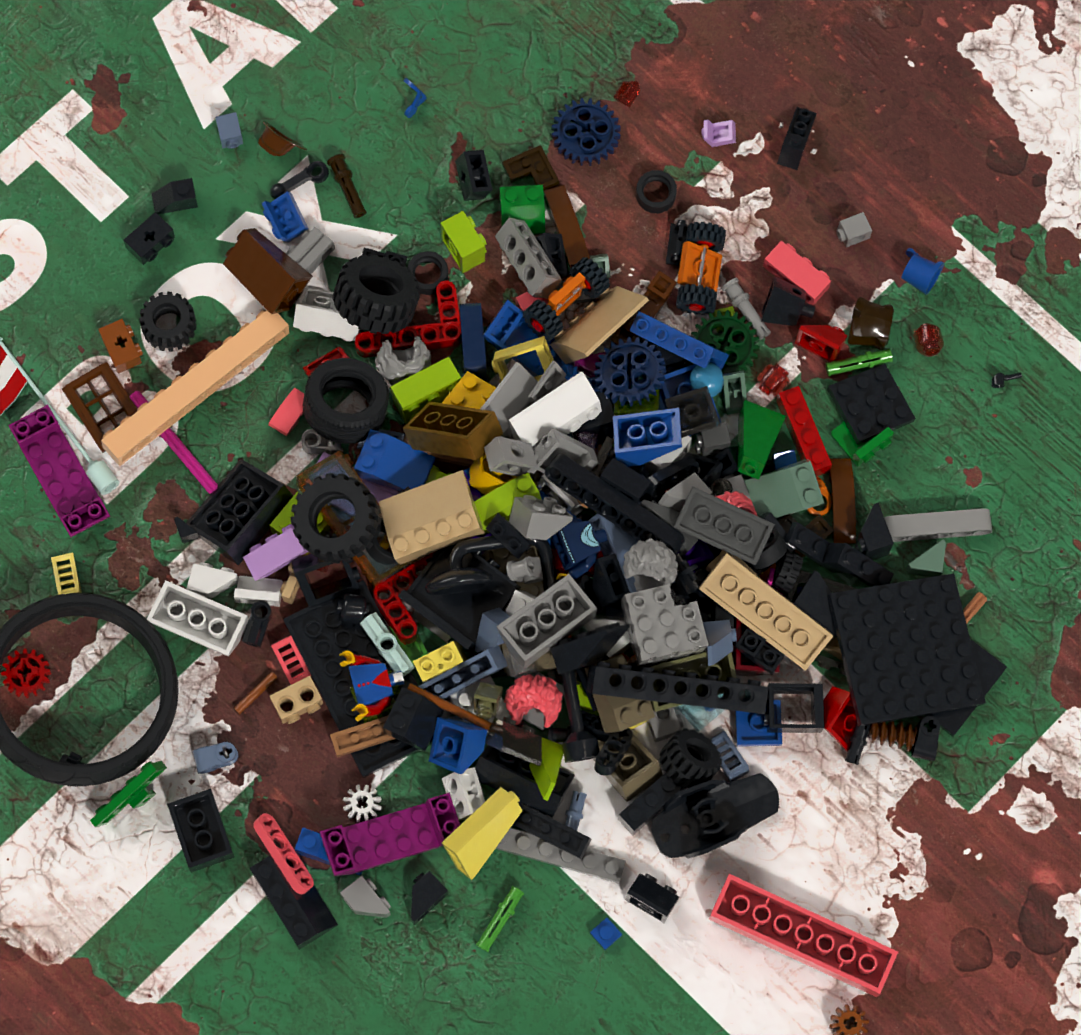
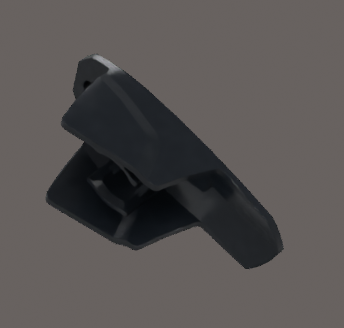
[650,773,779,859]

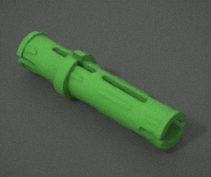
[826,348,893,376]
[476,886,525,952]

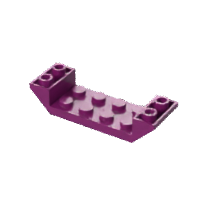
[8,404,110,537]
[319,793,460,876]

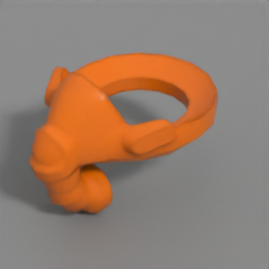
[807,477,832,516]

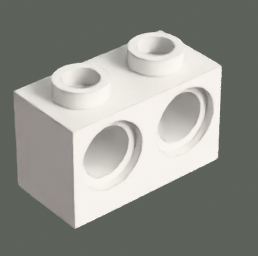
[442,767,485,821]

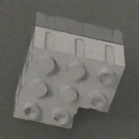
[620,584,708,668]

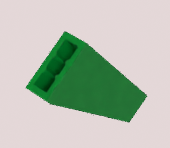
[738,400,786,480]

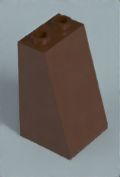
[223,228,313,314]

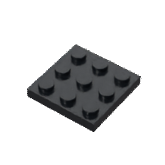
[827,363,916,445]

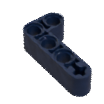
[459,303,487,382]

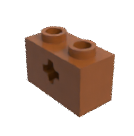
[98,319,143,374]

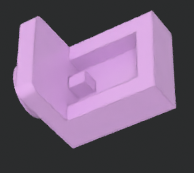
[701,120,736,147]

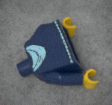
[551,517,607,580]

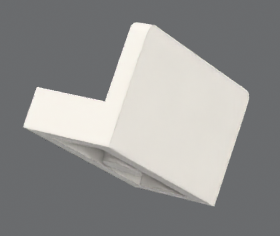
[234,576,283,607]

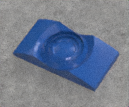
[483,300,565,377]

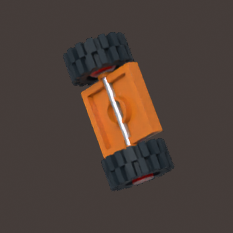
[676,222,726,315]
[523,257,610,342]

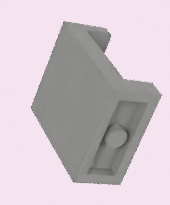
[531,428,598,474]

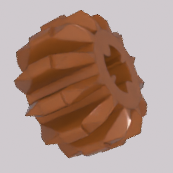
[829,1004,869,1035]

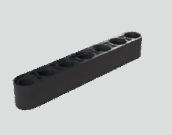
[545,454,685,555]

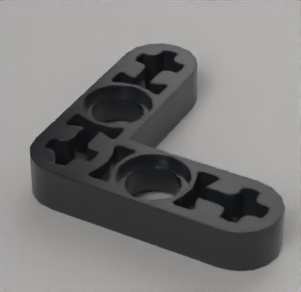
[641,455,699,504]
[581,710,633,776]

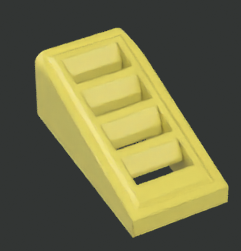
[51,552,82,595]

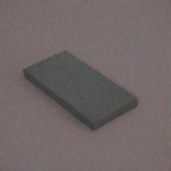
[674,486,775,565]

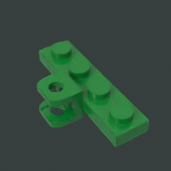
[90,761,167,828]

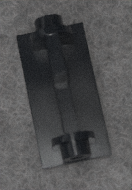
[666,220,688,266]
[486,513,532,559]

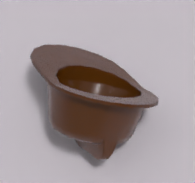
[258,121,307,156]

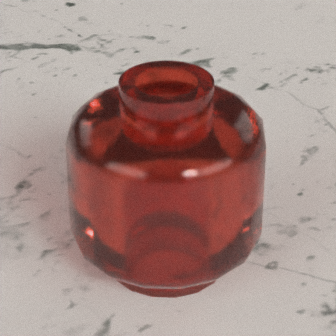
[913,323,944,357]
[757,363,789,396]

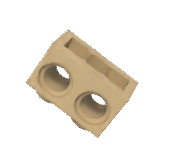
[270,676,323,724]

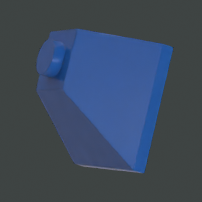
[429,717,488,774]

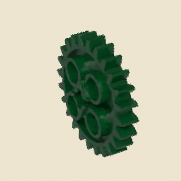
[691,310,760,374]

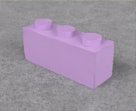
[243,524,308,581]

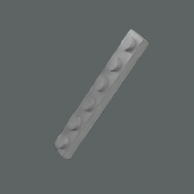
[495,828,626,884]

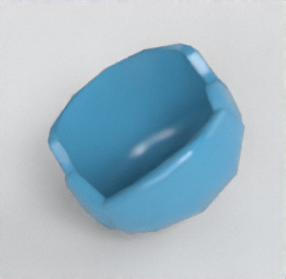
[690,362,724,398]

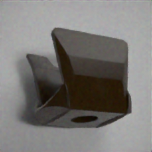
[848,297,894,350]

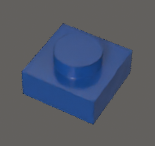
[590,918,622,950]

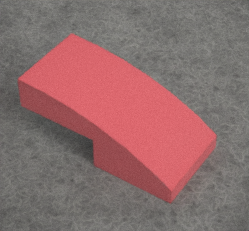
[268,387,304,437]

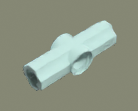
[360,612,415,677]

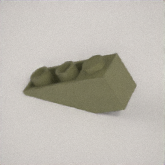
[474,682,503,719]

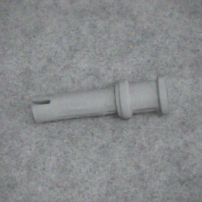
[721,278,771,340]

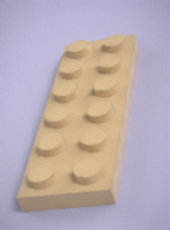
[699,552,834,671]

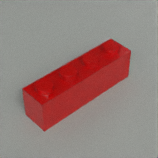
[776,386,832,477]

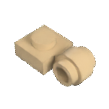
[280,562,300,604]

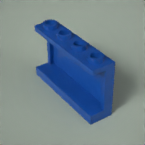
[630,311,729,371]

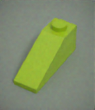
[528,737,563,801]

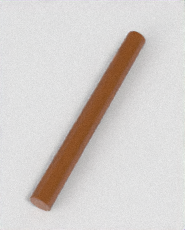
[408,683,492,731]

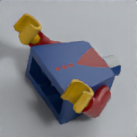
[339,651,404,721]

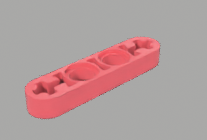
[253,813,314,894]

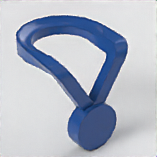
[403,78,427,118]

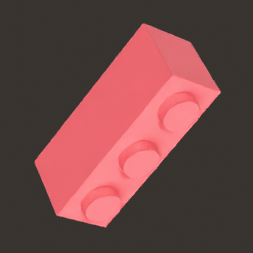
[763,241,831,305]

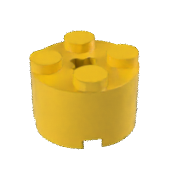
[469,452,517,495]

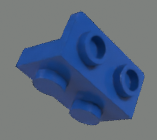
[262,191,309,243]

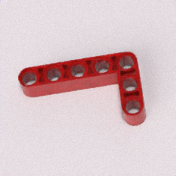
[355,281,462,358]
[374,551,437,645]

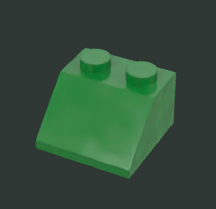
[500,185,545,235]

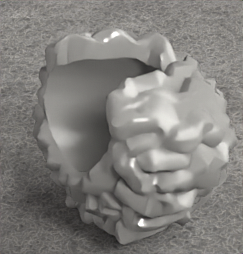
[375,336,431,385]
[623,539,678,591]

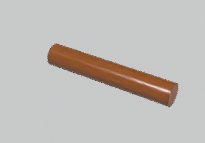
[233,672,278,715]

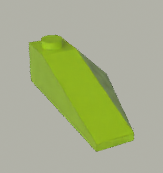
[474,473,541,535]

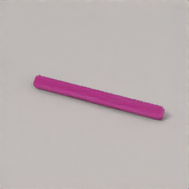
[130,391,218,494]

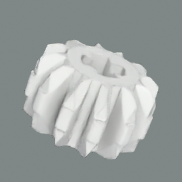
[343,785,382,823]

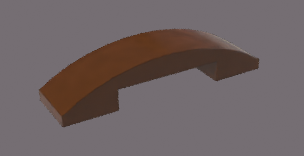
[610,271,677,345]
[829,458,856,544]

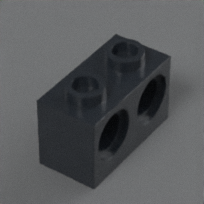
[536,232,568,279]

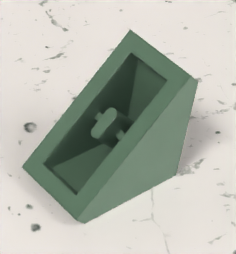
[721,371,747,415]
[906,539,946,577]

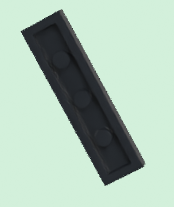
[513,802,592,860]

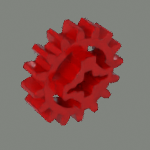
[1,648,51,698]

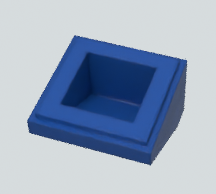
[772,450,797,469]

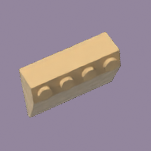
[549,286,649,364]
[379,470,485,565]

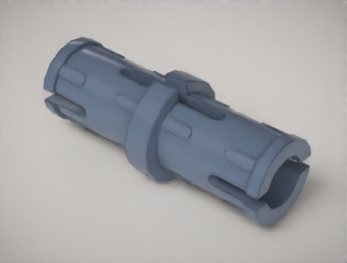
[565,791,587,831]

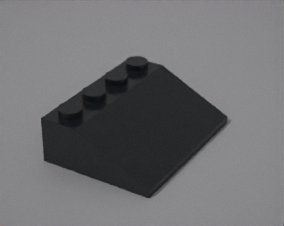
[186,459,293,566]

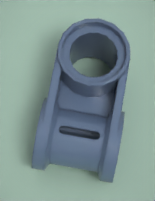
[193,742,238,774]

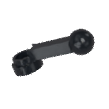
[270,161,329,199]

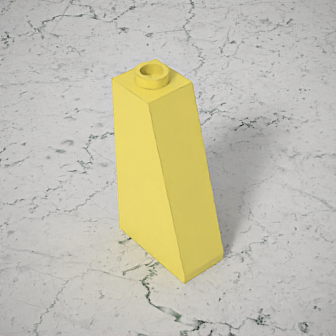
[442,787,522,880]

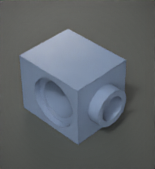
[215,112,243,149]

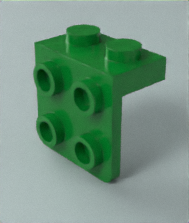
[831,422,894,467]

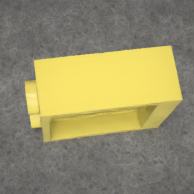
[492,336,554,383]
[413,641,468,682]

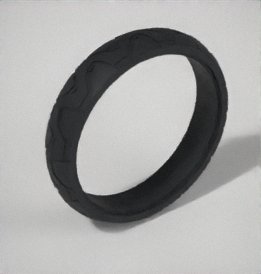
[0,593,179,787]

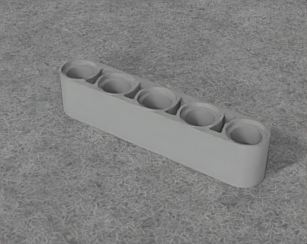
[884,509,992,542]

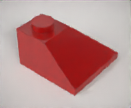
[795,325,848,362]
[823,686,857,752]

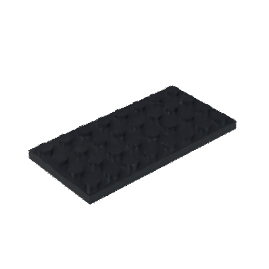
[283,580,434,778]

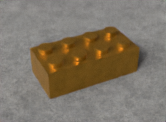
[403,402,503,460]

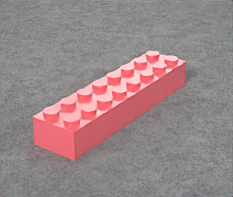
[709,874,898,997]

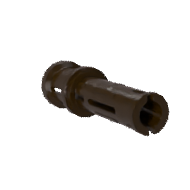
[327,154,367,218]

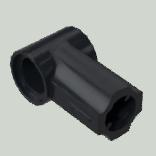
[242,601,272,648]

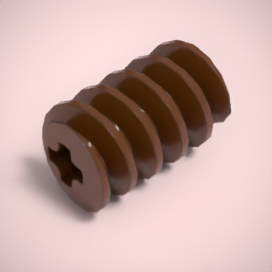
[868,721,918,752]

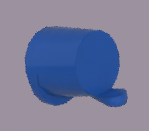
[901,248,944,295]

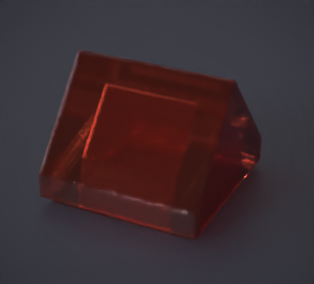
[613,81,640,108]

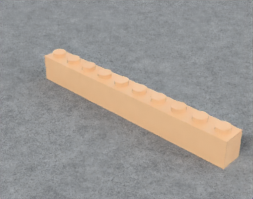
[101,310,289,466]

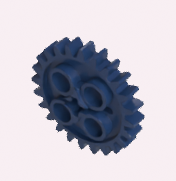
[552,98,621,166]
[594,337,666,407]

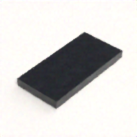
[925,640,1007,737]

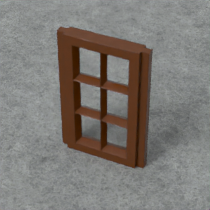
[62,362,137,454]

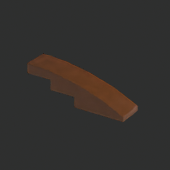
[544,185,590,268]

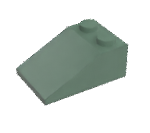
[744,459,824,518]

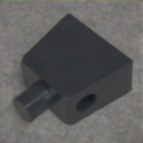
[761,276,815,326]

